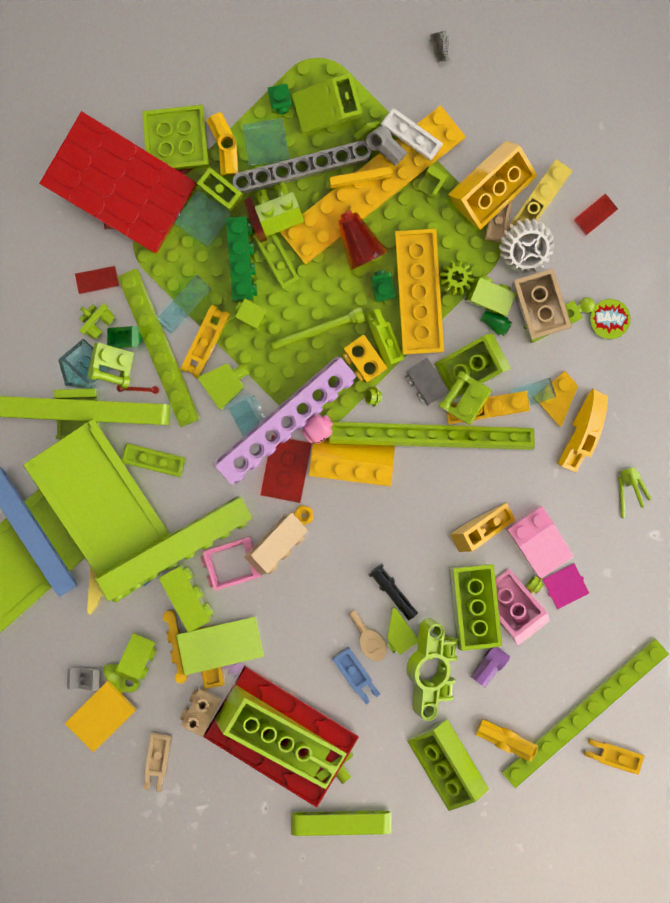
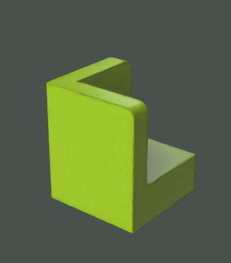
[417,164,448,199]

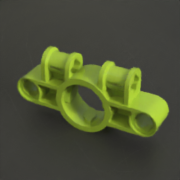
[406,618,459,721]

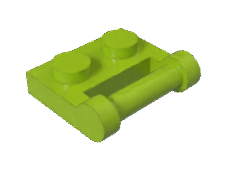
[88,343,134,389]
[438,371,492,425]

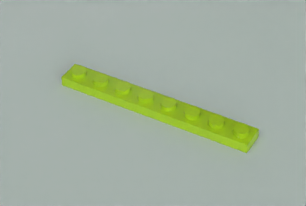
[117,269,200,428]

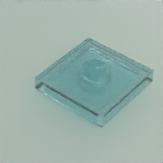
[242,118,289,166]

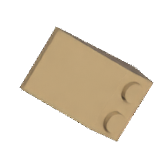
[512,269,572,339]

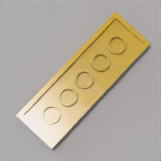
[395,229,444,355]

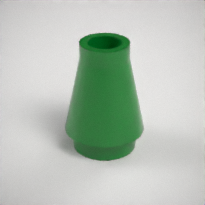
[480,310,512,336]

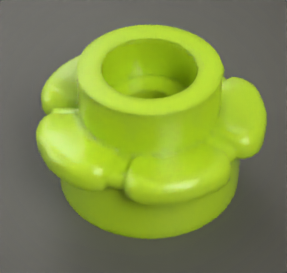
[365,387,382,407]
[525,575,544,594]

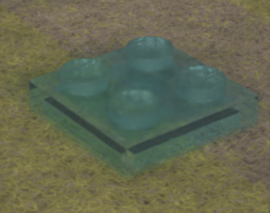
[174,190,232,247]

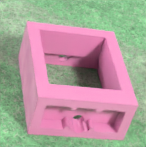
[200,536,262,591]

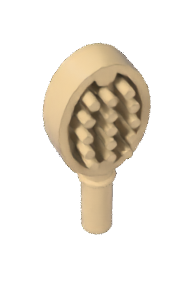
[348,610,387,661]

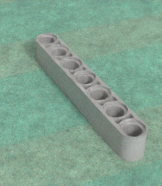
[232,141,371,194]

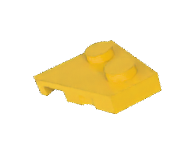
[534,371,578,427]

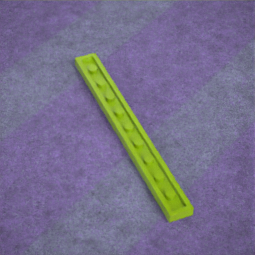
[329,422,535,450]
[501,638,669,789]

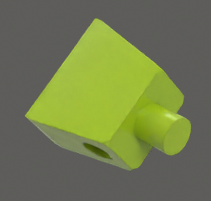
[198,363,250,410]

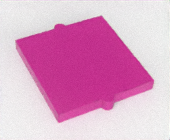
[543,563,590,609]

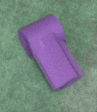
[471,647,510,687]

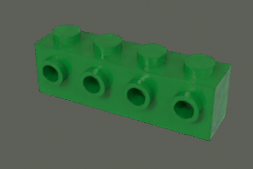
[226,216,257,303]

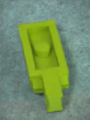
[366,309,404,366]

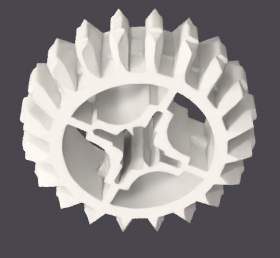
[499,218,555,273]

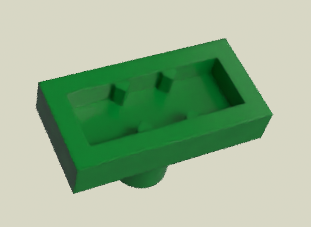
[107,326,142,348]

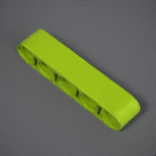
[291,810,391,836]

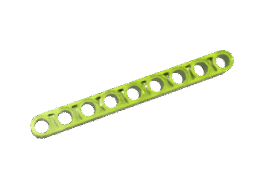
[0,396,170,425]

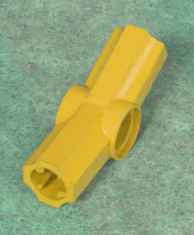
[206,112,239,176]
[475,719,538,762]

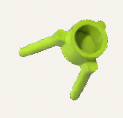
[618,467,652,518]

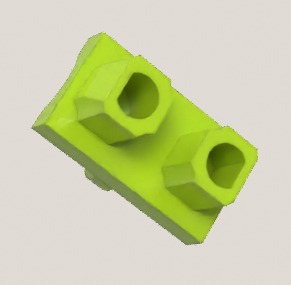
[79,303,116,340]

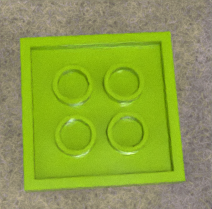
[142,104,209,170]

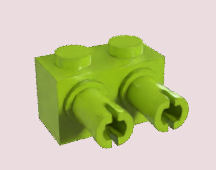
[255,183,304,237]

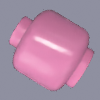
[302,414,333,444]

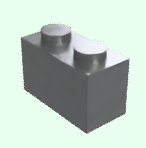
[405,357,449,406]

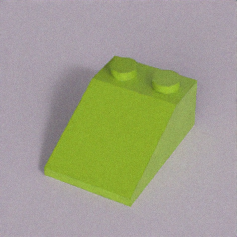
[434,333,511,398]

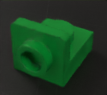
[267,84,292,115]
[370,270,396,303]

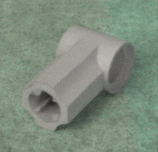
[366,126,407,167]

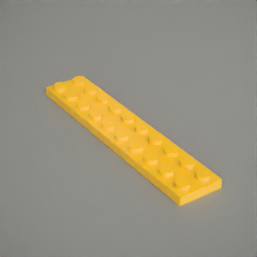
[280,105,466,265]

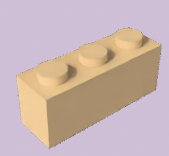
[244,513,308,575]

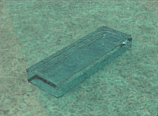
[158,275,212,334]

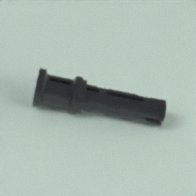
[368,563,418,621]

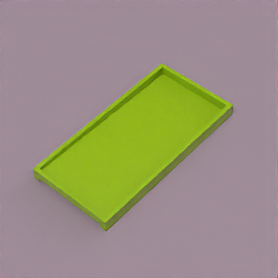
[23,419,170,603]
[0,489,85,633]

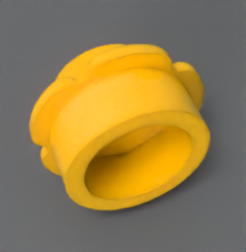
[294,505,313,525]

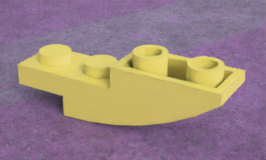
[508,159,573,229]

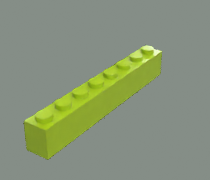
[94,496,253,602]

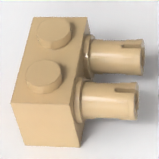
[180,686,222,737]

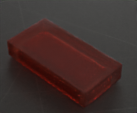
[573,193,618,235]
[244,197,267,243]
[75,266,119,294]

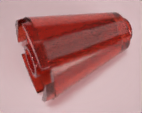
[338,210,387,270]

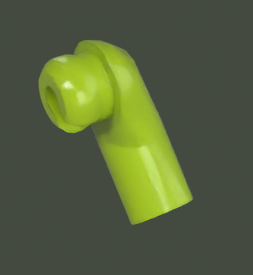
[354,121,381,141]

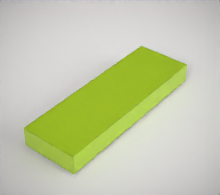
[253,229,300,289]
[121,443,186,478]

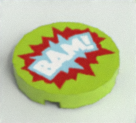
[589,299,631,340]

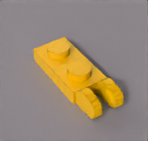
[584,738,645,775]

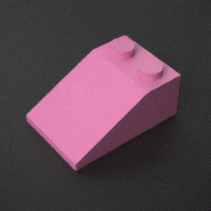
[506,506,574,578]
[495,569,550,645]

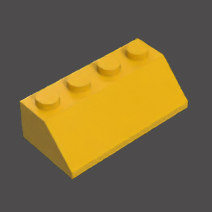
[448,141,537,230]
[309,437,395,487]

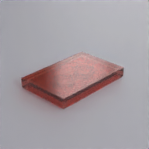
[260,435,312,503]

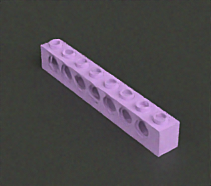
[212,356,357,485]

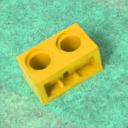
[343,335,387,383]

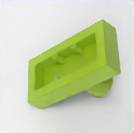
[316,752,354,784]

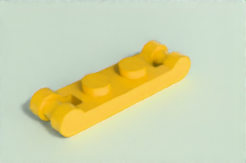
[180,305,231,379]
[163,609,188,684]

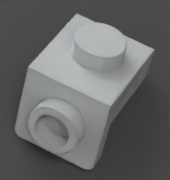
[67,667,100,691]

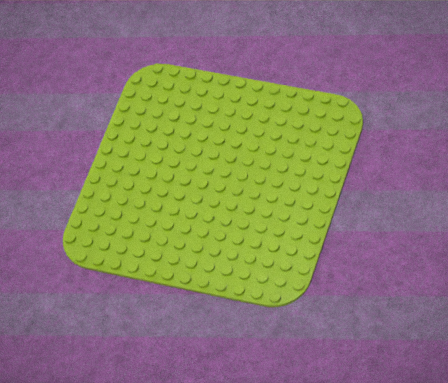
[133,58,502,422]

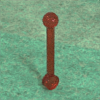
[116,385,159,394]

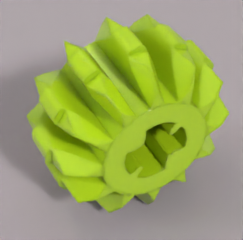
[440,260,475,295]

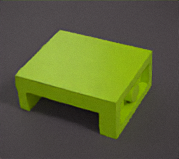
[54,388,99,440]

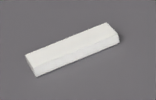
[381,108,443,161]

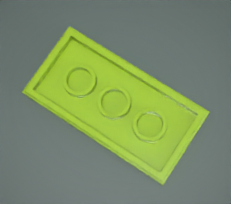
[175,616,264,675]

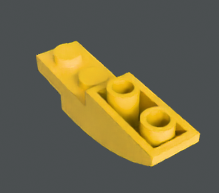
[558,389,608,472]
[446,391,531,425]

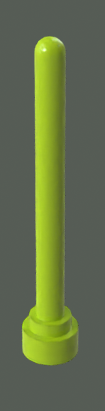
[270,306,365,350]

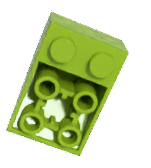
[292,73,362,134]

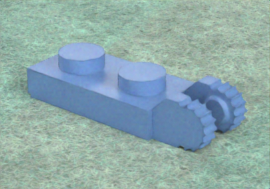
[332,647,380,704]

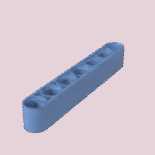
[0,467,78,597]

